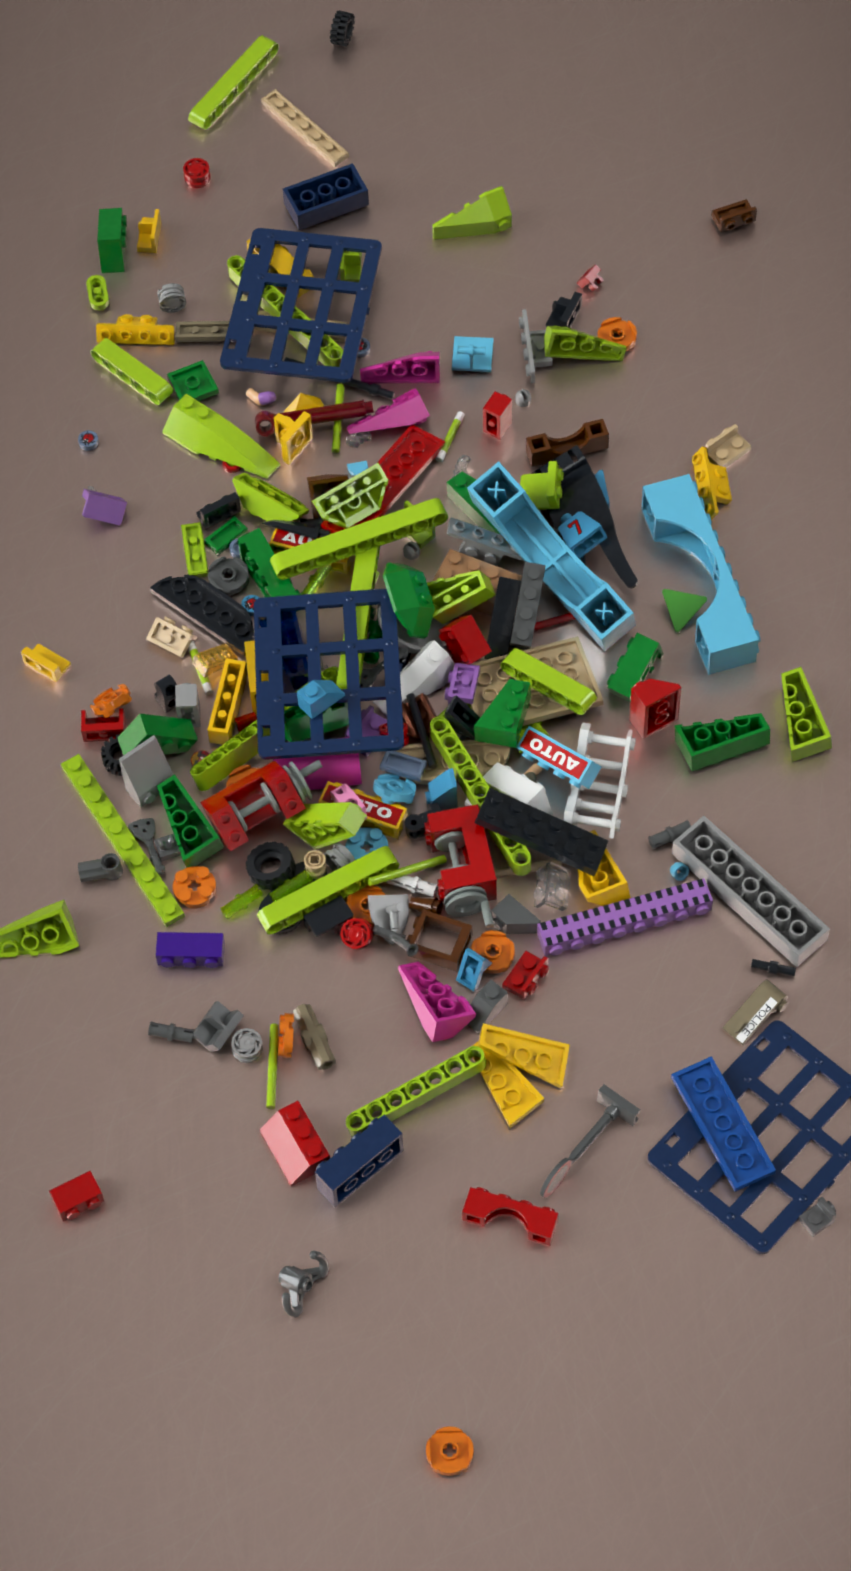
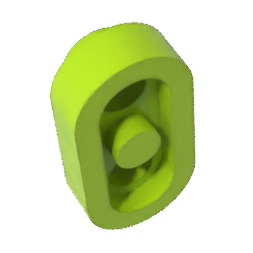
[86,275,109,310]

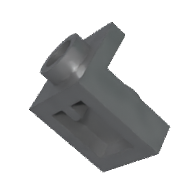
[798,1197,836,1237]

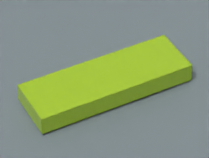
[181,522,209,578]

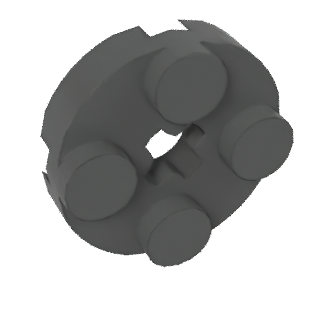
[208,557,249,597]

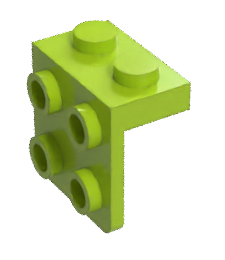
[520,461,563,510]

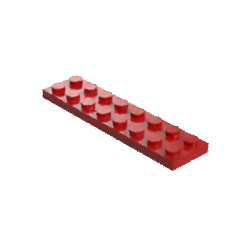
[321,425,445,534]

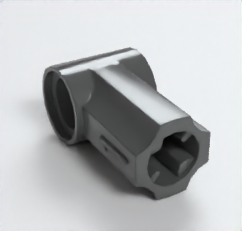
[78,853,123,882]

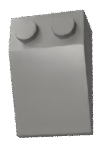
[119,735,173,807]

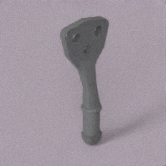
[360,648,409,688]
[128,818,165,875]

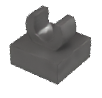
[154,834,181,862]

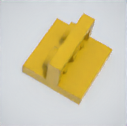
[274,411,313,465]

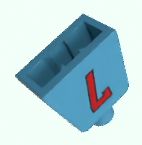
[558,511,608,559]

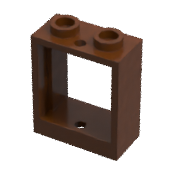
[407,909,473,972]

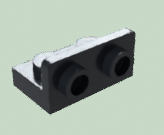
[196,492,241,529]

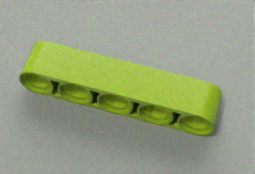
[90,338,174,405]
[500,648,597,715]

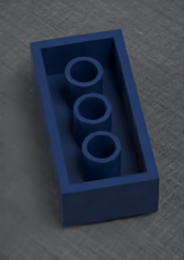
[283,163,369,230]
[315,1114,404,1207]

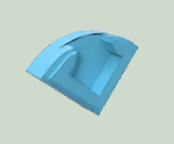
[347,461,368,476]

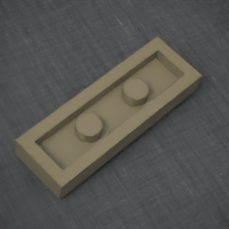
[175,321,230,342]

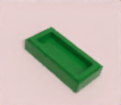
[204,516,249,556]

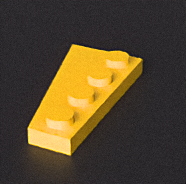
[478,1023,570,1089]
[472,1041,544,1129]

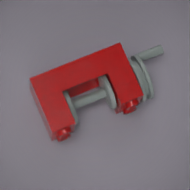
[200,760,322,851]
[424,804,497,928]

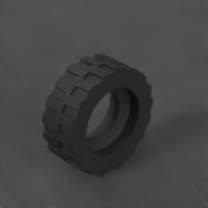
[245,841,296,890]

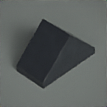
[445,695,480,739]

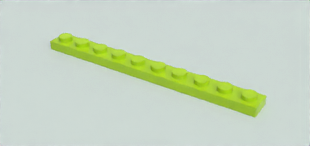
[61,754,185,927]

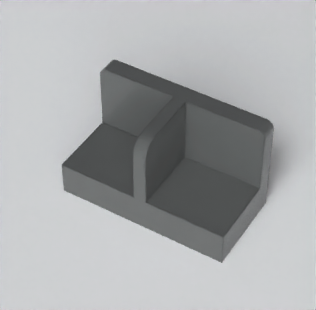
[192,1001,244,1052]

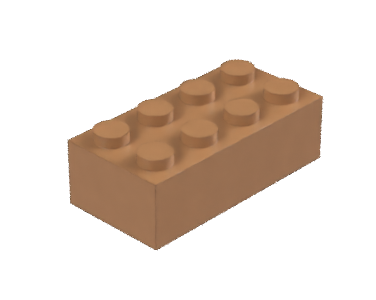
[433,549,522,616]

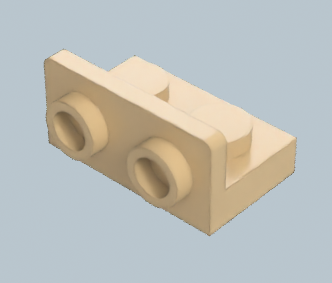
[705,424,751,467]
[146,616,197,658]

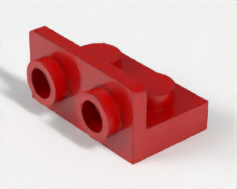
[502,951,550,1001]

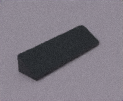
[484,577,521,659]

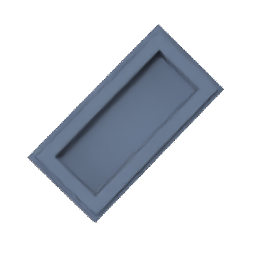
[380,751,427,782]

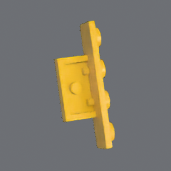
[96,314,175,345]
[692,446,732,520]

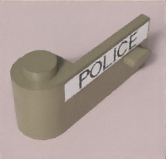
[723,979,788,1045]

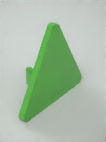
[662,589,707,632]

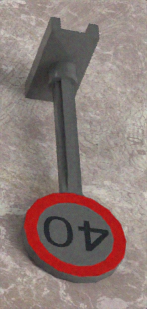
[540,1084,640,1198]

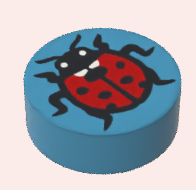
[241,595,259,616]

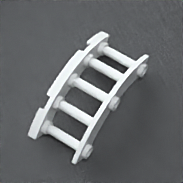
[563,723,636,839]

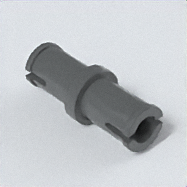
[648,820,691,850]
[148,1021,195,1043]

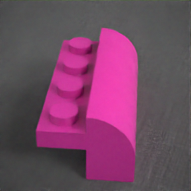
[273,737,362,790]

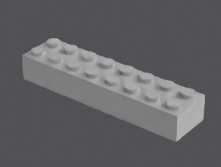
[672,816,830,967]

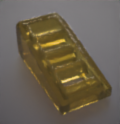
[192,643,238,678]

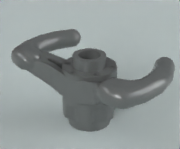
[279,1251,329,1318]

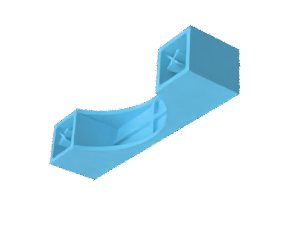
[467,461,636,652]
[641,474,761,675]

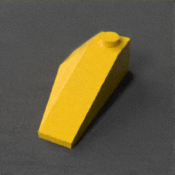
[578,830,631,906]

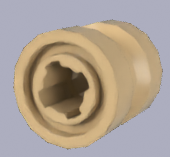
[304,850,327,879]

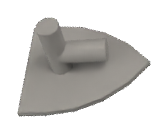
[368,894,409,945]

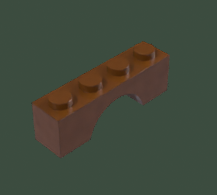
[526,419,609,467]

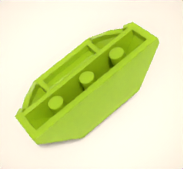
[312,463,388,529]
[232,472,309,522]

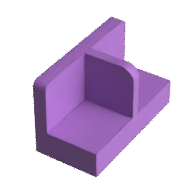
[82,489,127,525]

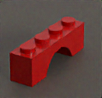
[462,1187,559,1246]

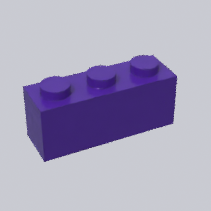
[156,932,225,968]

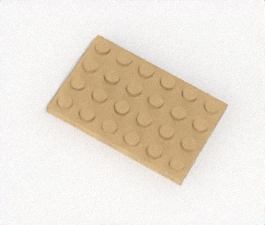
[470,636,603,726]

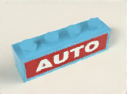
[517,726,602,789]

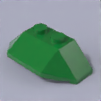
[383,562,435,639]

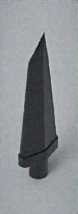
[262,520,330,540]

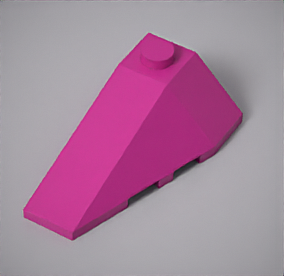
[360,351,440,384]
[346,388,430,434]
[398,961,476,1042]

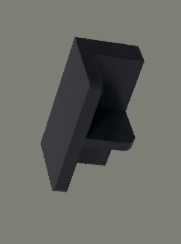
[546,292,582,328]
[303,896,354,937]

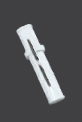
[386,875,438,897]

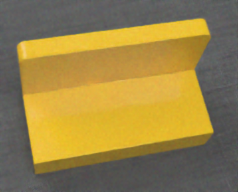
[21,644,71,682]

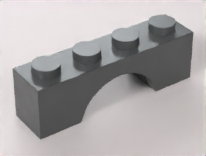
[509,562,546,650]

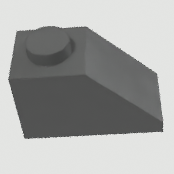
[491,894,541,934]
[467,980,508,1034]

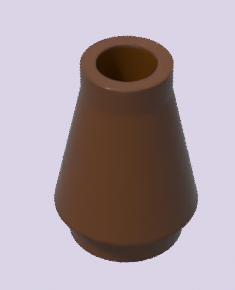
[409,896,443,915]

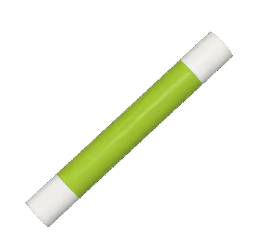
[435,411,465,462]
[188,641,214,695]

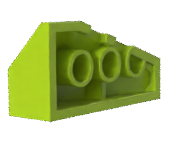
[432,186,512,240]
[544,326,626,361]
[0,900,79,957]

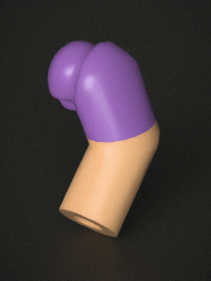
[246,388,276,406]

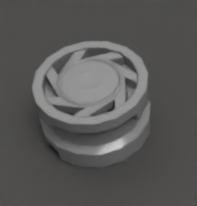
[157,283,186,313]
[324,842,355,871]
[231,1028,263,1063]

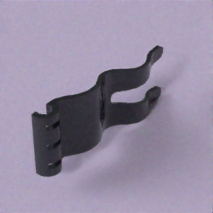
[530,445,638,589]

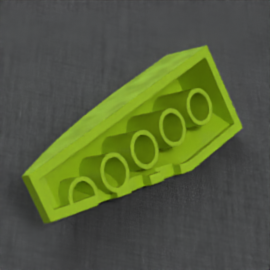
[162,394,280,479]

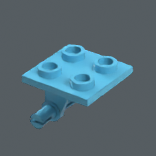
[452,336,494,372]

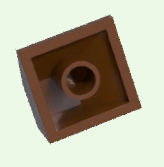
[306,474,349,518]

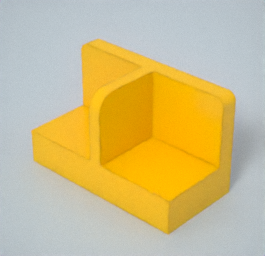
[137,209,162,253]

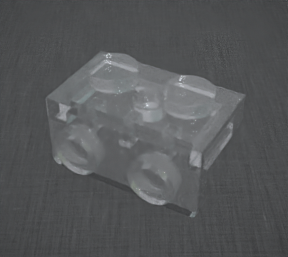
[533,861,571,911]

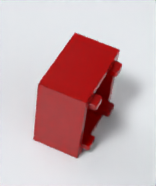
[438,615,492,664]

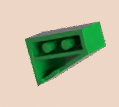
[474,679,531,748]

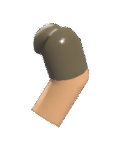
[524,762,543,783]

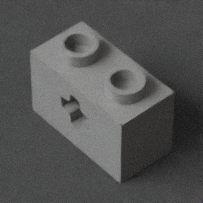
[175,683,201,727]

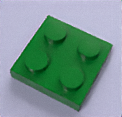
[167,360,219,401]

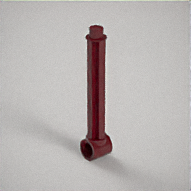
[255,399,374,436]

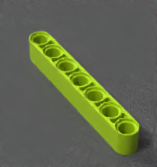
[188,35,279,130]
[257,846,400,935]
[346,1046,486,1137]

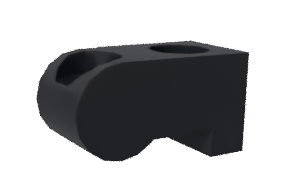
[154,674,177,713]
[404,802,441,839]

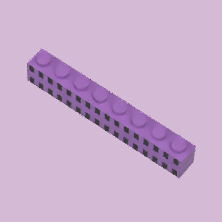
[537,878,713,956]

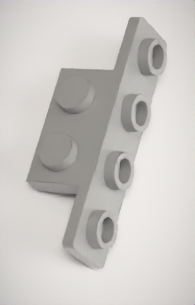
[519,309,553,383]
[447,518,523,566]

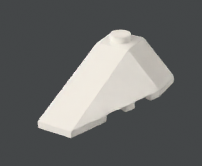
[373,640,455,716]

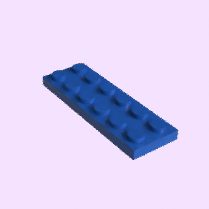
[671,1056,776,1192]

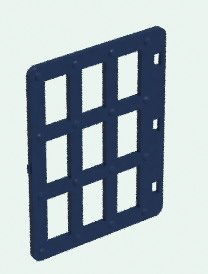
[220,228,382,383]
[254,589,404,760]
[648,1020,851,1254]

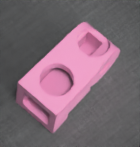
[330,783,367,819]

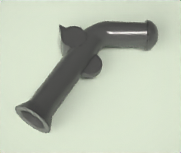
[372,925,418,956]

